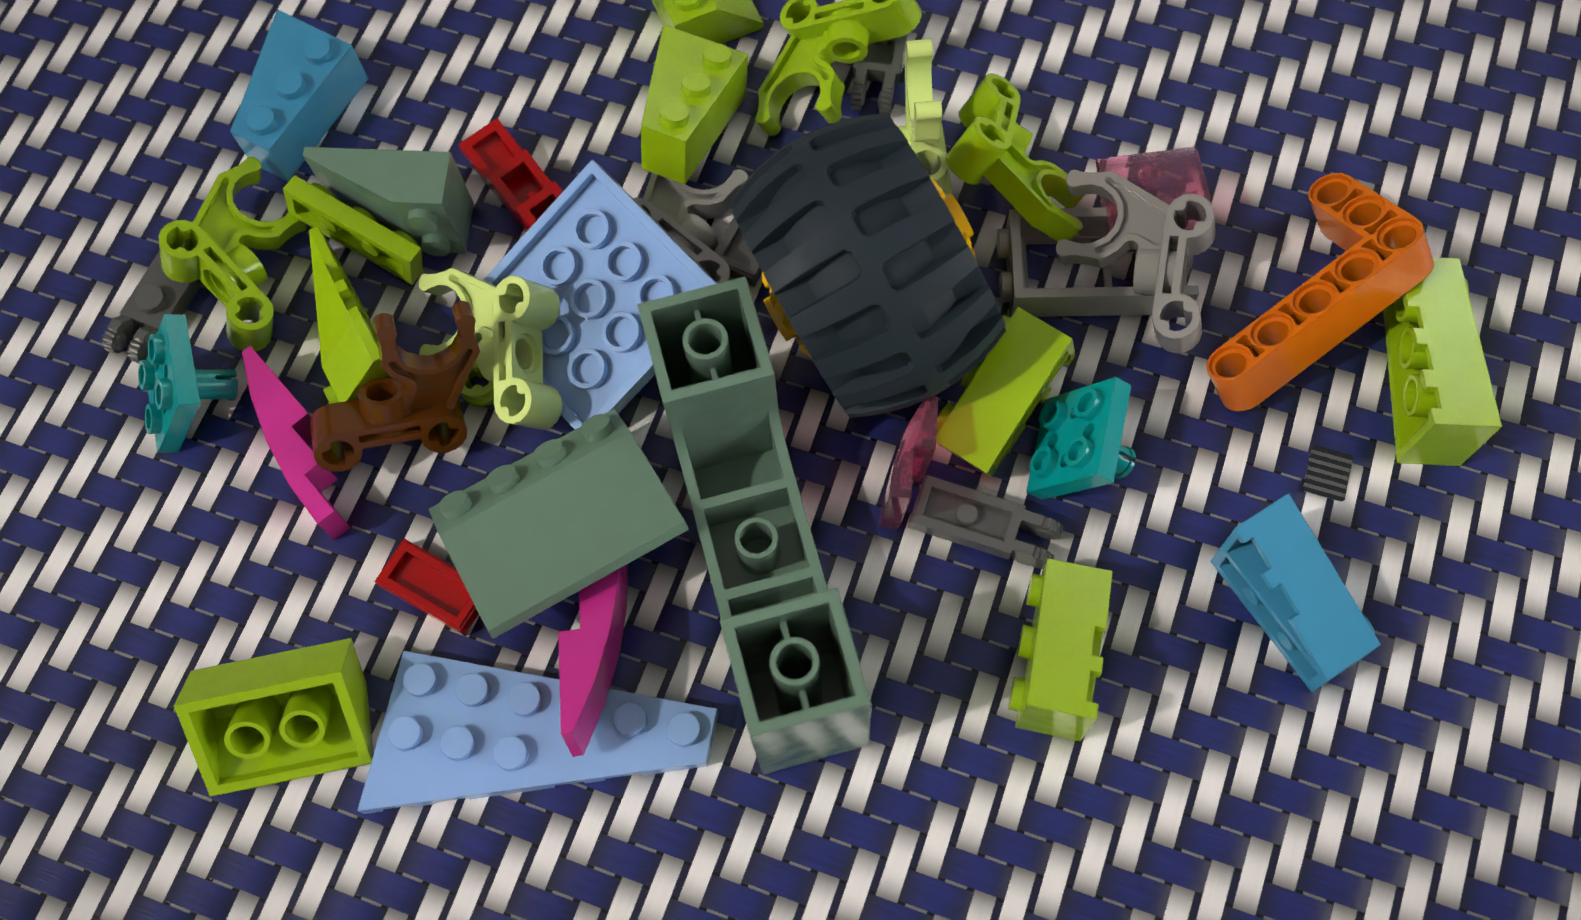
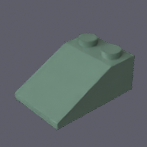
[303,147,474,256]

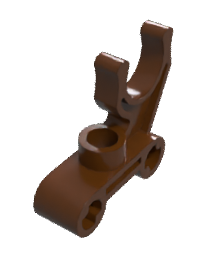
[310,301,480,472]

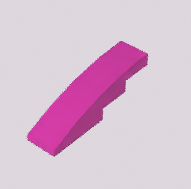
[242,346,351,541]
[558,564,628,757]

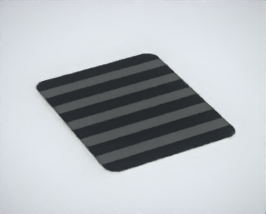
[1303,446,1353,502]

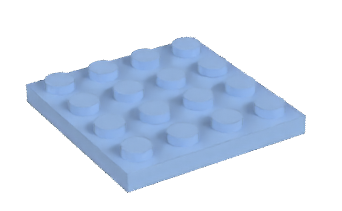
[484,160,718,429]

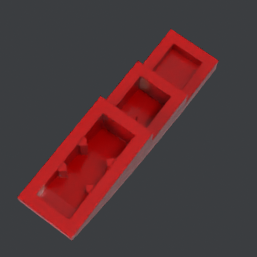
[459,118,563,232]

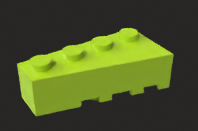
[1383,257,1502,466]

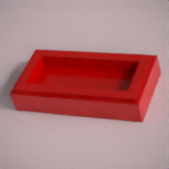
[374,538,479,636]

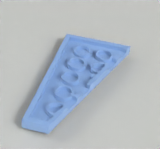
[357,651,719,814]

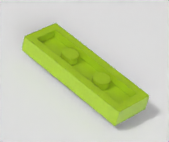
[283,175,423,285]

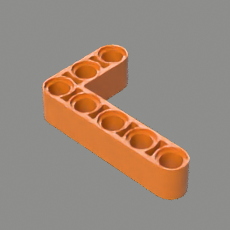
[1206,173,1434,411]

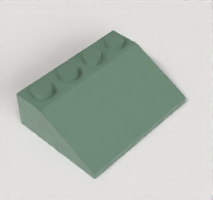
[428,409,689,639]

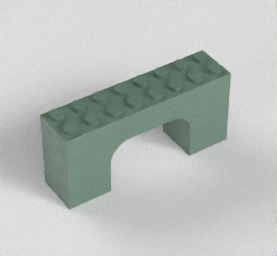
[637,276,871,775]

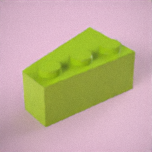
[641,24,748,185]
[933,307,1075,478]
[1008,558,1113,741]

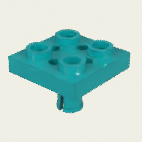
[138,314,238,453]
[1026,377,1136,500]

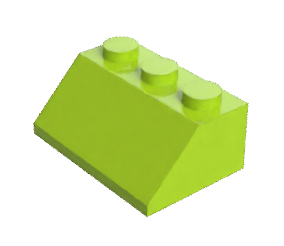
[174,638,374,797]

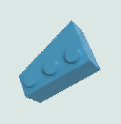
[230,9,369,182]
[1210,493,1381,692]

